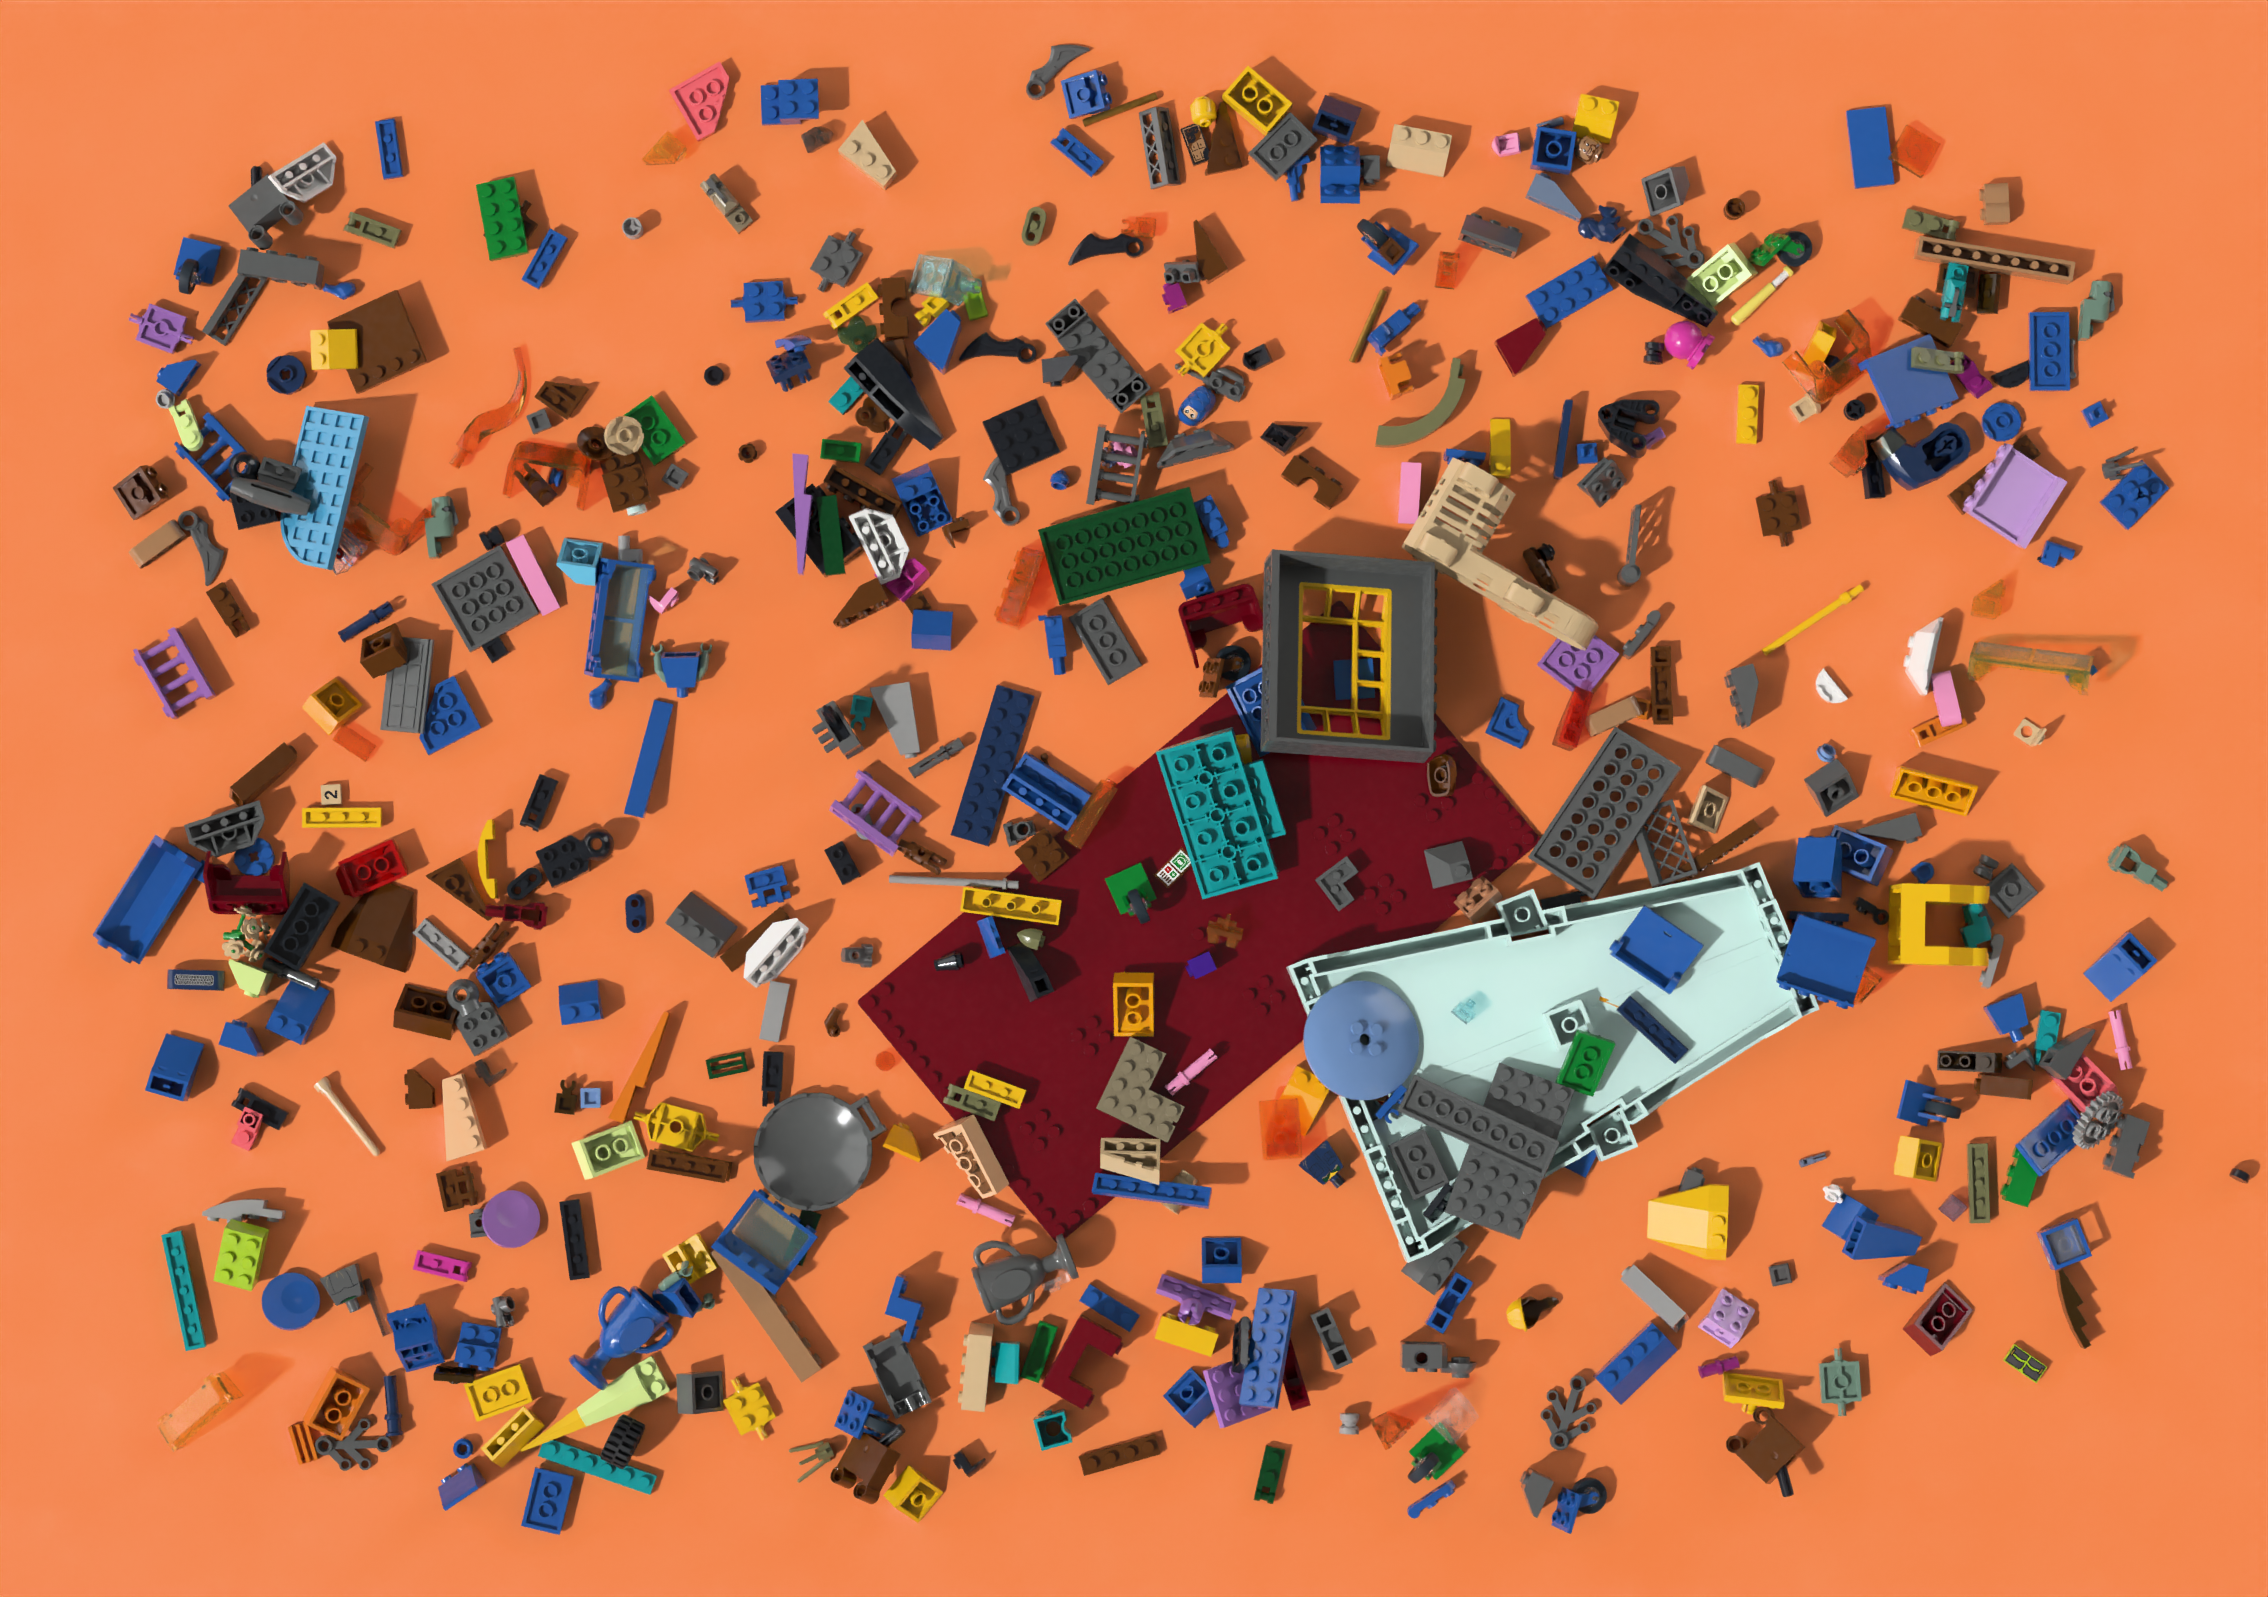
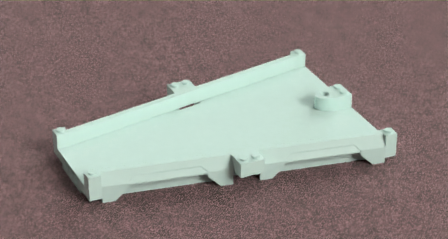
[1286,862,1820,1263]

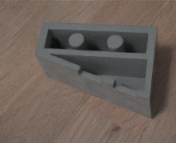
[2102,1114,2150,1179]

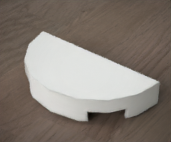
[1815,668,1848,704]

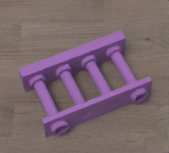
[133,627,216,720]
[829,770,922,857]

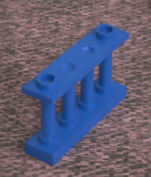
[174,412,248,503]

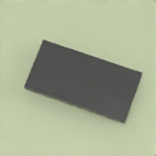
[1069,598,1142,686]

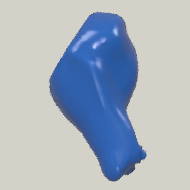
[322,282,356,300]
[1752,336,1783,358]
[589,679,612,710]

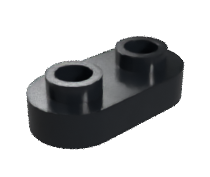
[507,868,543,900]

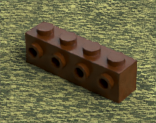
[823,464,903,518]

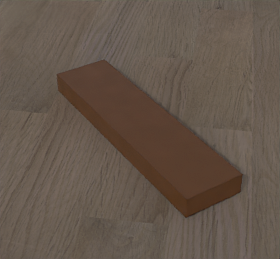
[720,907,790,972]

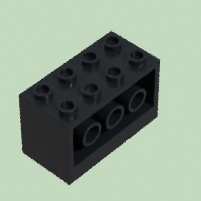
[775,483,863,578]
[263,883,340,971]

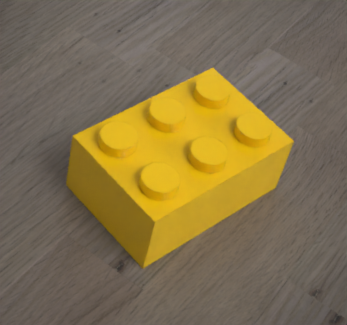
[1222,66,1293,136]

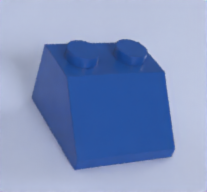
[559,980,604,1025]
[219,1019,265,1057]
[1821,1193,1879,1242]
[1202,1238,1242,1283]
[1163,1368,1214,1428]

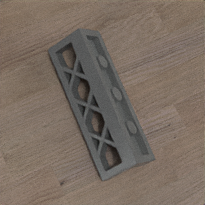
[1139,107,1181,189]
[202,274,267,346]

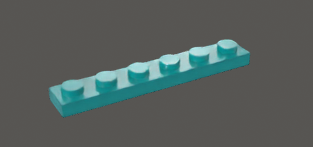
[161,1230,207,1351]
[538,1440,657,1495]

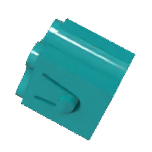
[1033,1409,1073,1451]

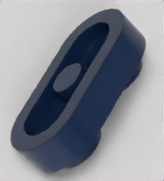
[625,894,647,933]

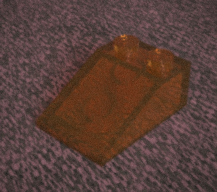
[1258,1098,1303,1161]

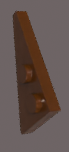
[1205,102,1242,176]
[426,858,492,921]

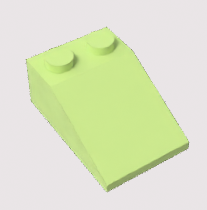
[1687,242,1758,307]
[571,1120,645,1180]

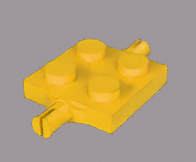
[1175,322,1231,378]
[723,1377,776,1441]

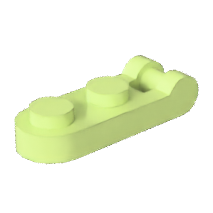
[169,399,204,451]

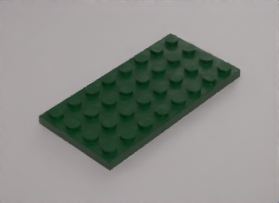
[1038,487,1211,605]

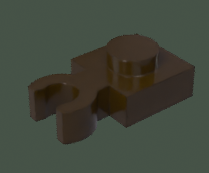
[554,1080,577,1115]

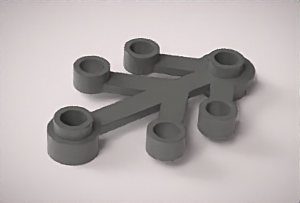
[1637,216,1704,269]
[1540,1375,1596,1450]
[315,1418,393,1471]

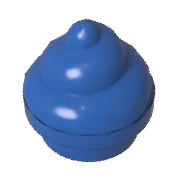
[1050,469,1070,490]

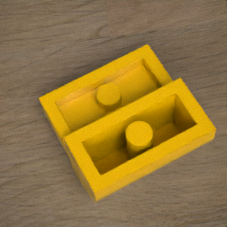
[662,1233,719,1284]

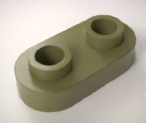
[1021,207,1046,246]

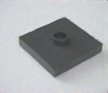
[1985,863,2038,919]

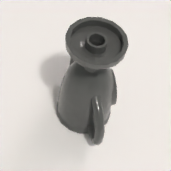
[971,1233,1079,1325]

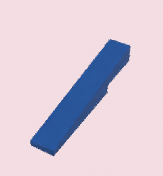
[624,700,674,819]

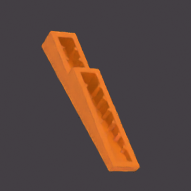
[608,1011,671,1123]

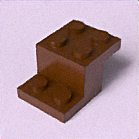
[600,451,652,513]

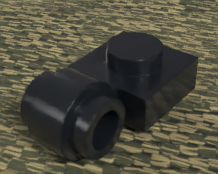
[1853,897,1889,925]

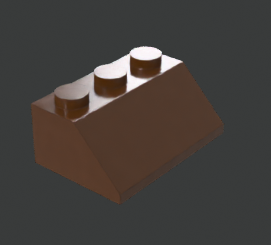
[393,984,463,1041]

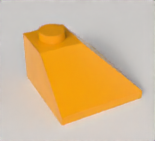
[883,1122,922,1162]

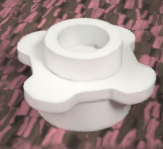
[1823,1184,1843,1203]

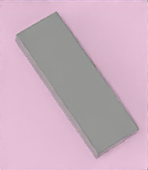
[413,918,470,972]
[759,981,790,1042]

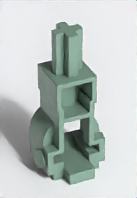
[2107,844,2168,892]

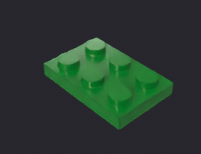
[623,395,687,466]
[1555,1029,1615,1097]

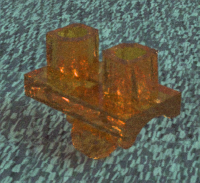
[1207,914,1244,948]

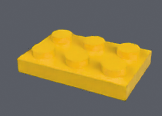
[463,1364,534,1422]

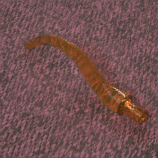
[449,347,527,469]

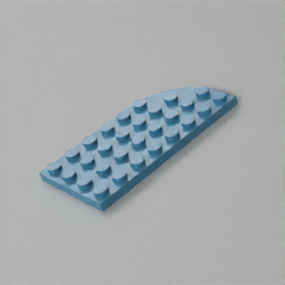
[280,406,369,570]

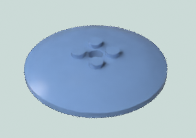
[1303,981,1419,1100]

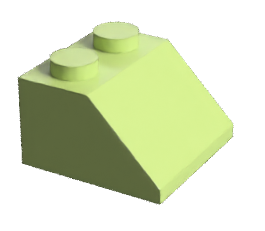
[228,959,274,998]

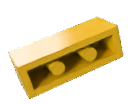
[1155,1313,1219,1357]
[481,1406,545,1468]

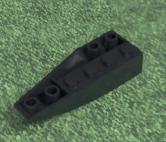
[1602,233,1718,327]
[844,338,944,451]

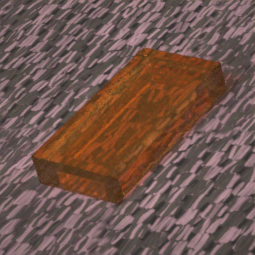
[332,724,376,762]

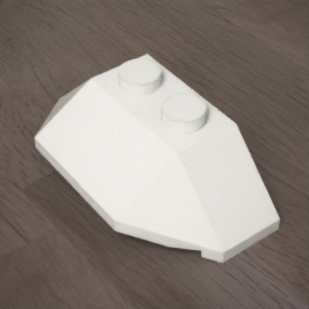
[268,142,336,203]
[849,508,909,585]
[1903,617,1944,696]
[743,918,809,988]

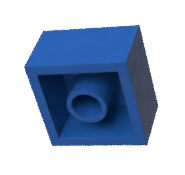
[1530,126,1576,175]

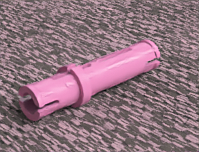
[2108,1010,2133,1070]
[1164,1049,1218,1096]
[956,1193,1015,1227]

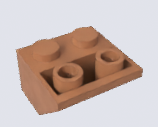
[1454,876,1503,924]

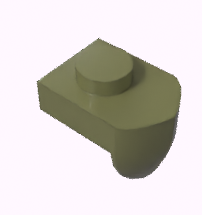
[1017,928,1046,950]

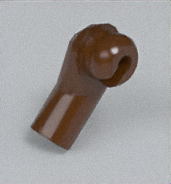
[824,1007,841,1037]

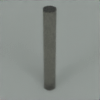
[362,1278,390,1336]

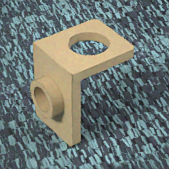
[2013,719,2047,747]

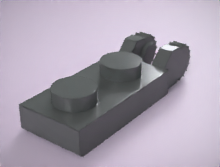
[1622,610,1661,660]

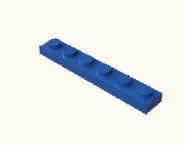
[1092,1173,1212,1209]

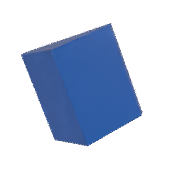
[911,609,953,651]

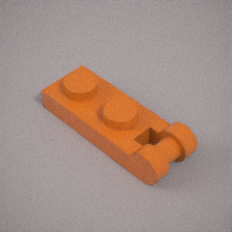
[1909,709,1968,748]

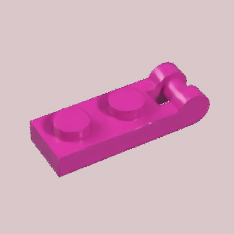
[413,1250,472,1282]

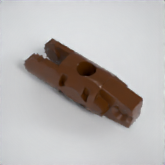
[1523,547,1559,593]
[898,839,947,875]
[467,923,509,970]

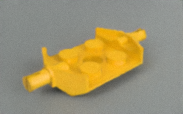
[634,1102,720,1152]

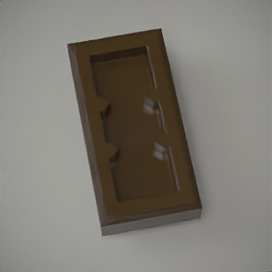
[433,1366,476,1384]

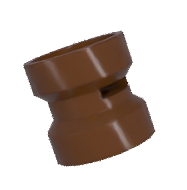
[1723,198,1745,220]

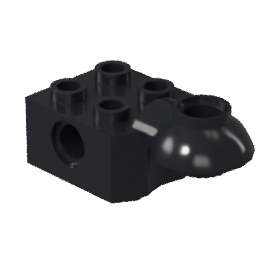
[228,452,280,530]
[536,828,614,888]

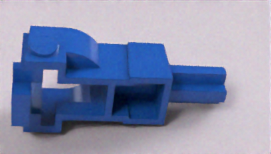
[1367,302,1421,356]
[1038,614,1067,675]

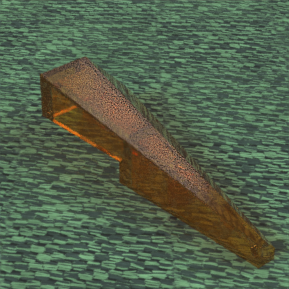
[1370,1411,1415,1450]

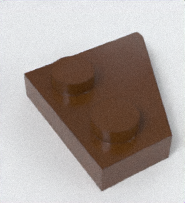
[535,381,589,420]

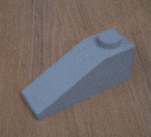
[1525,173,1582,222]

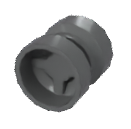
[1973,854,1999,881]

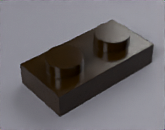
[1977,274,2001,315]

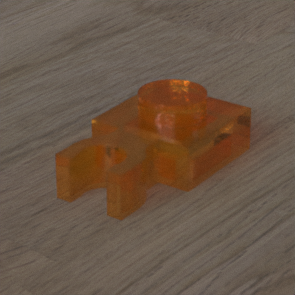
[1121,217,1156,239]

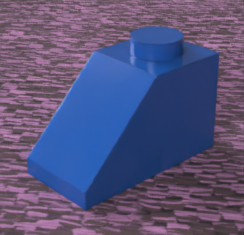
[156,360,201,396]

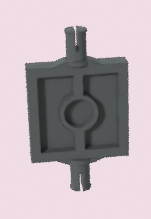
[810,231,864,293]

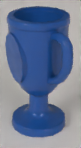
[569,1286,674,1391]

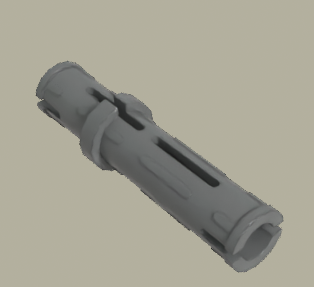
[908,737,965,778]
[262,957,321,991]

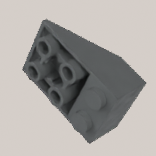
[1724,664,1759,729]

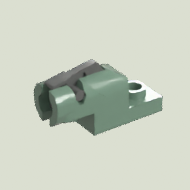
[2077,281,2115,341]
[424,496,459,559]

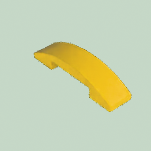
[478,819,498,899]

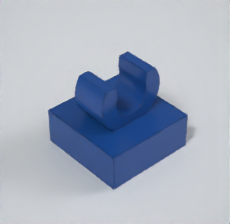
[2081,401,2109,428]
[1576,443,1598,465]

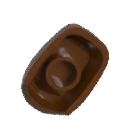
[1427,754,1457,797]

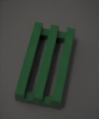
[705,1052,749,1079]

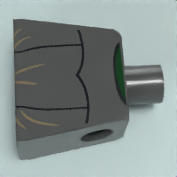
[320,1263,365,1313]

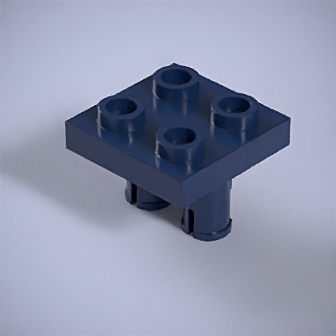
[766,350,812,392]

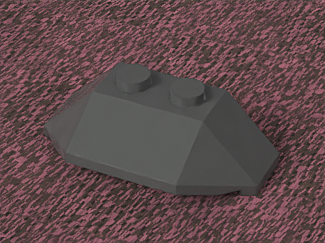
[1157,428,1234,470]
[184,800,266,857]

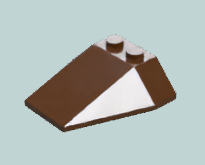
[331,883,414,973]

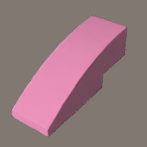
[1398,462,1421,524]

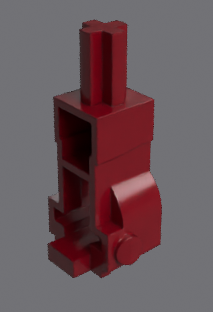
[485,901,548,930]

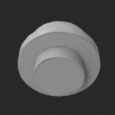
[156,389,175,409]

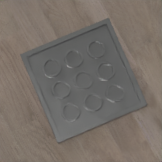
[431,545,539,652]

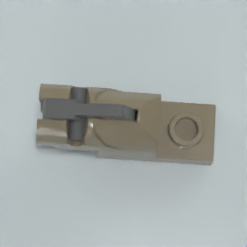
[700,173,754,234]

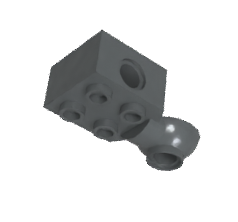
[447,979,512,1056]
[1400,1341,1477,1378]

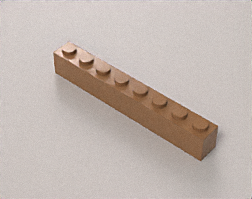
[1913,236,2075,285]
[711,1250,823,1383]

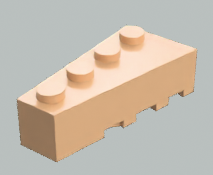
[442,1074,487,1161]
[933,1114,1009,1198]

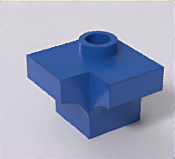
[1179,565,1215,600]

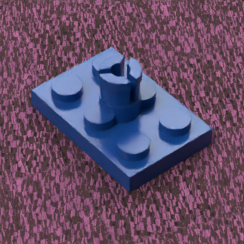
[2099,460,2169,530]

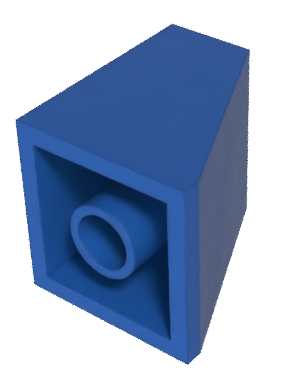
[913,309,962,375]
[1793,836,1842,898]

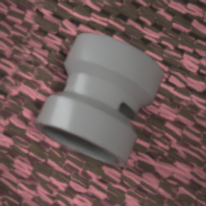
[622,217,644,240]
[1339,1413,1360,1435]

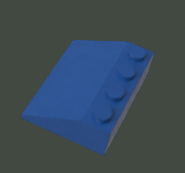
[1225,668,1317,757]

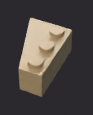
[1100,1138,1160,1185]

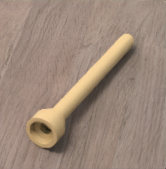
[313,1076,380,1156]

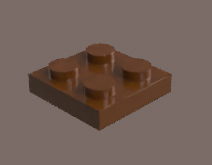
[1014,827,1069,883]

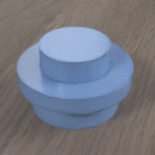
[1816,744,1836,762]

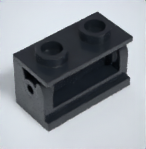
[824,841,861,885]

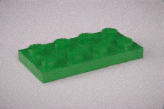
[476,176,529,262]

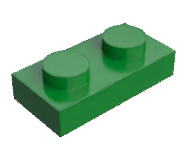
[820,439,862,463]

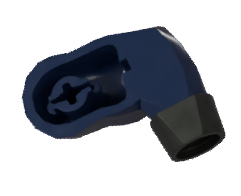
[1870,422,1971,491]

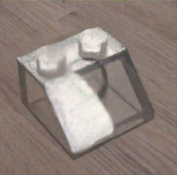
[1424,1387,1479,1446]

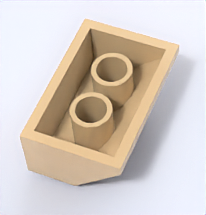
[1386,124,1452,177]

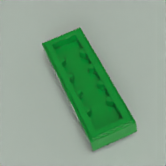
[1020,1320,1058,1383]

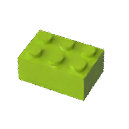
[213,1219,269,1291]

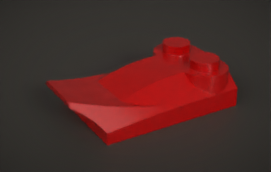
[335,839,408,898]

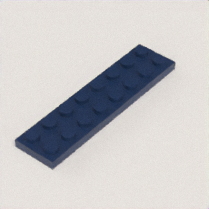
[951,685,1035,847]

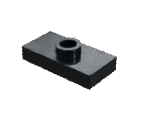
[1423,1183,1453,1224]

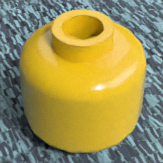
[1190,96,1217,127]

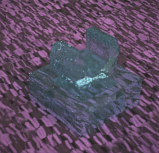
[1451,999,1476,1024]

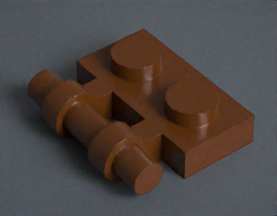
[436,1166,478,1212]

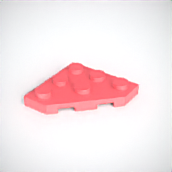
[669,61,730,142]

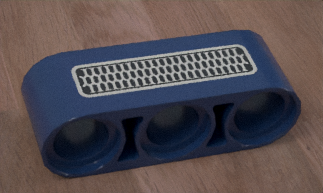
[167,969,225,991]

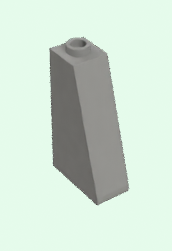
[870,682,921,759]
[1621,1265,1690,1333]

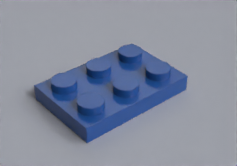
[521,1467,575,1535]

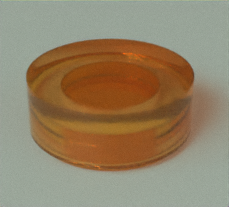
[875,1051,895,1071]

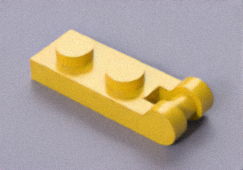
[823,282,879,330]

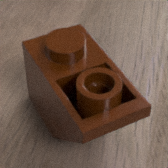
[404,1069,435,1109]

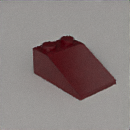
[1903,1283,1973,1357]

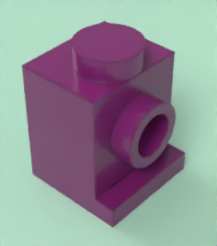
[1162,282,1187,314]

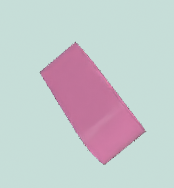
[1930,670,1962,727]

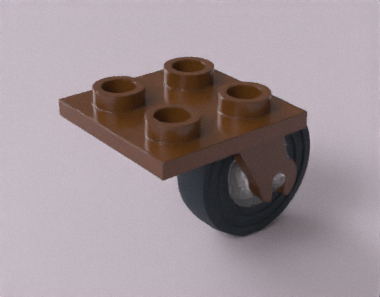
[1199,645,1251,698]

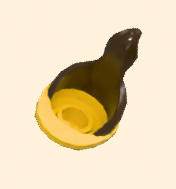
[1506,1296,1559,1332]

